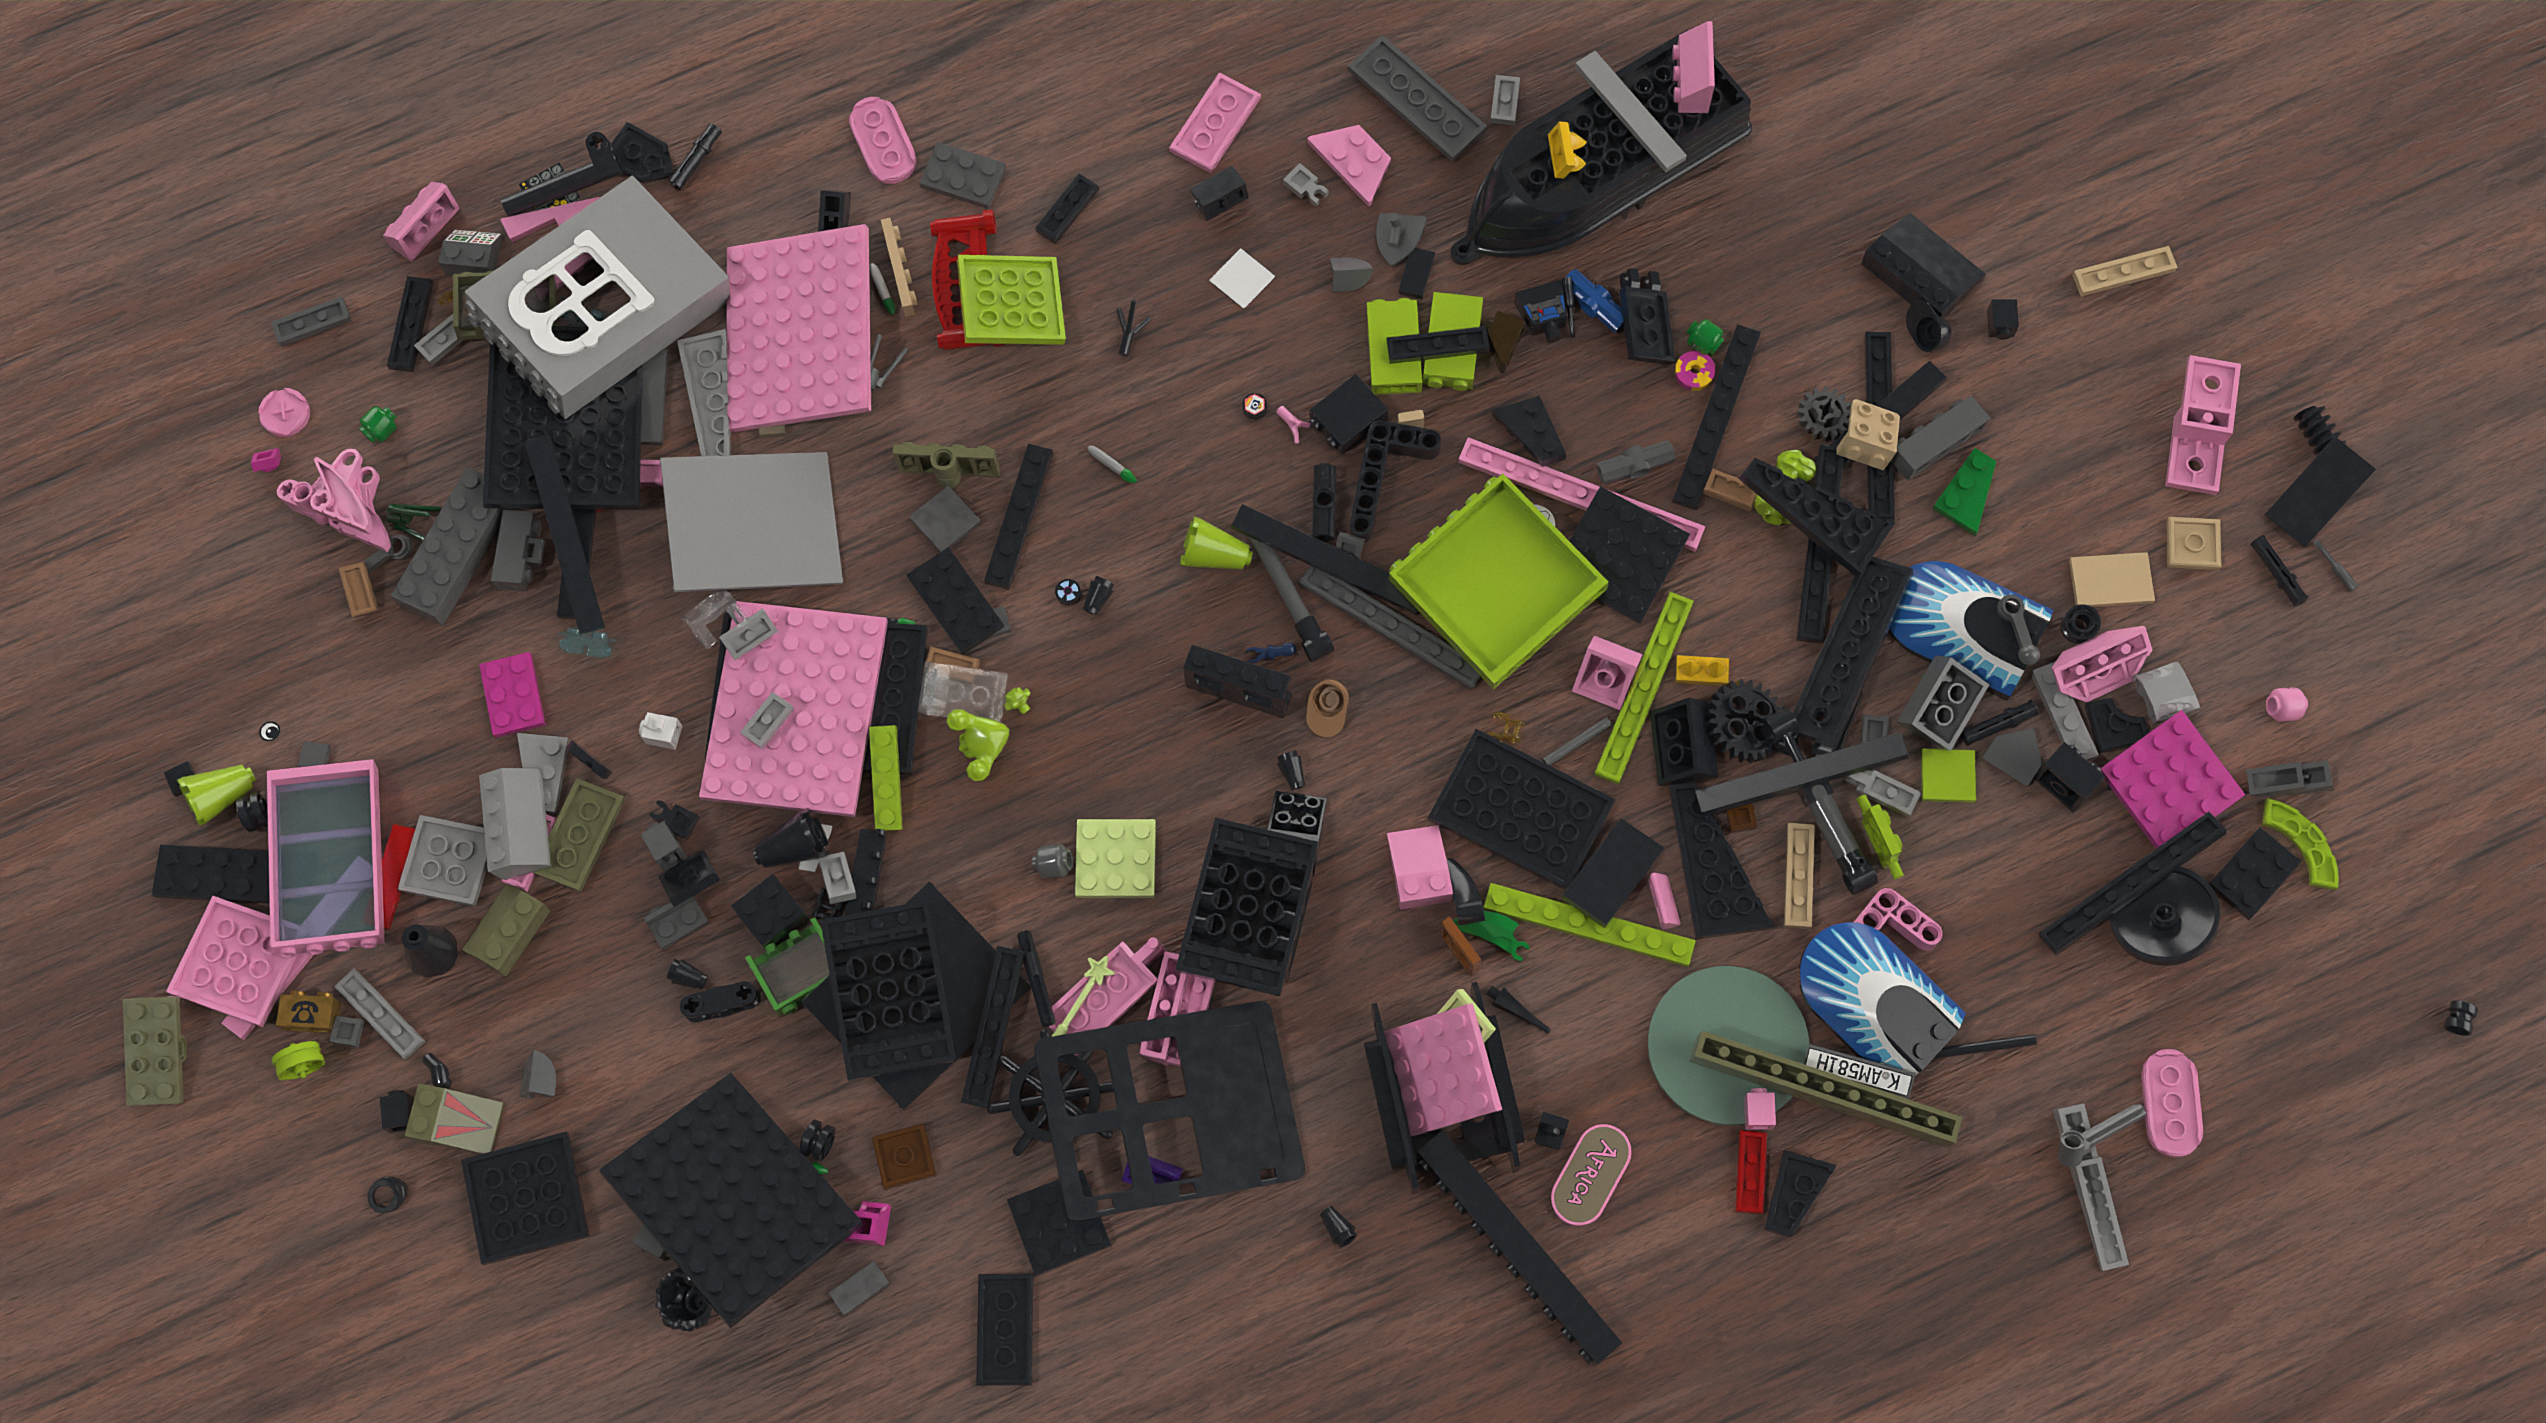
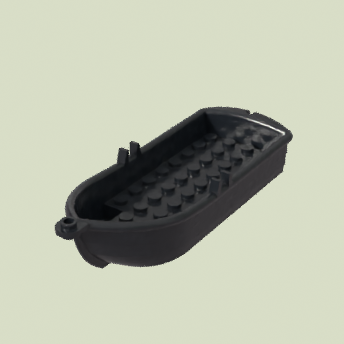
[1450,30,1752,265]

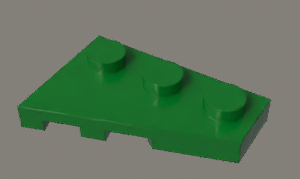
[1932,448,1996,536]

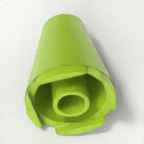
[1180,516,1253,570]
[177,765,256,826]

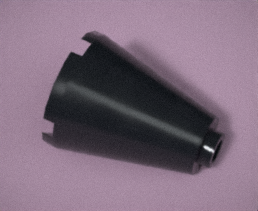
[753,808,829,868]
[402,924,458,977]

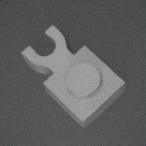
[1283,163,1329,207]

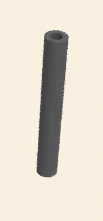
[1542,717,1611,766]

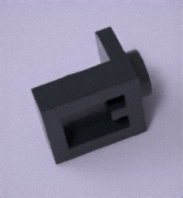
[1535,1111,1569,1150]

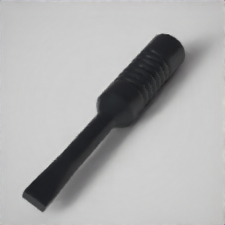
[1561,277,1575,337]

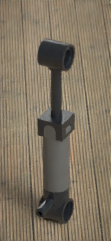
[1763,708,1878,895]

